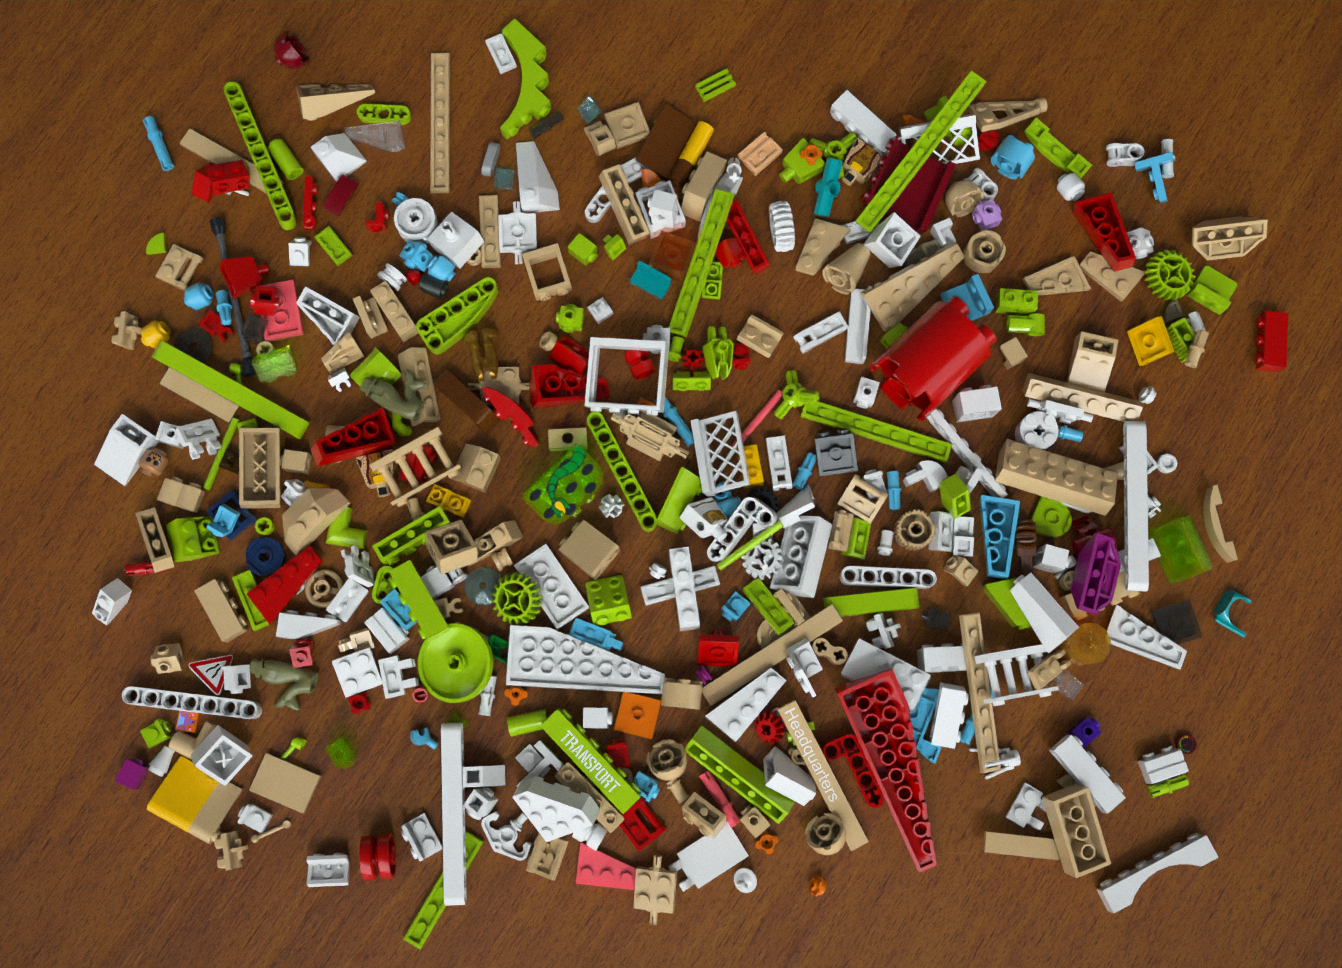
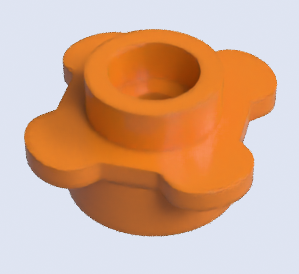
[800,144,822,165]
[504,686,528,706]
[755,830,778,854]
[809,874,826,897]

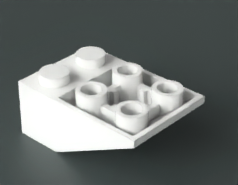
[94,414,159,486]

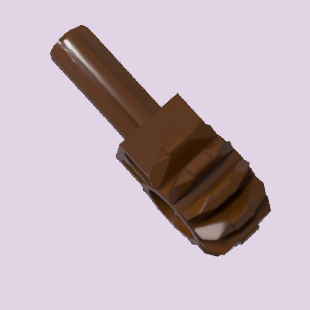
[1016,519,1036,577]

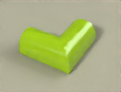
[326,507,368,550]

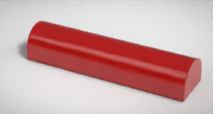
[726,199,770,274]

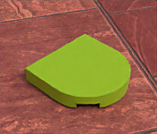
[1030,496,1072,538]

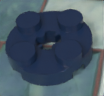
[245,537,286,577]

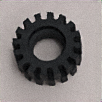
[746,487,779,522]

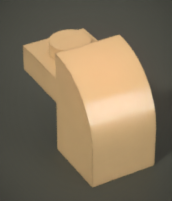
[584,121,616,156]

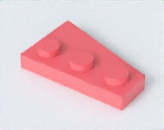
[576,842,636,890]

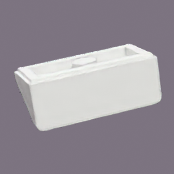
[928,511,954,552]

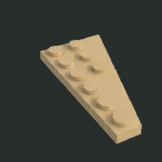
[860,242,964,333]

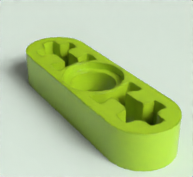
[357,104,411,125]

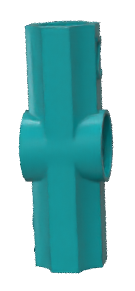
[813,158,843,217]

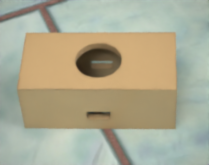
[548,428,588,451]

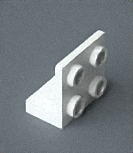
[786,638,823,697]

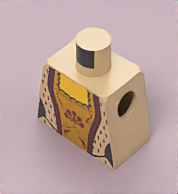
[842,138,882,186]
[356,449,397,497]

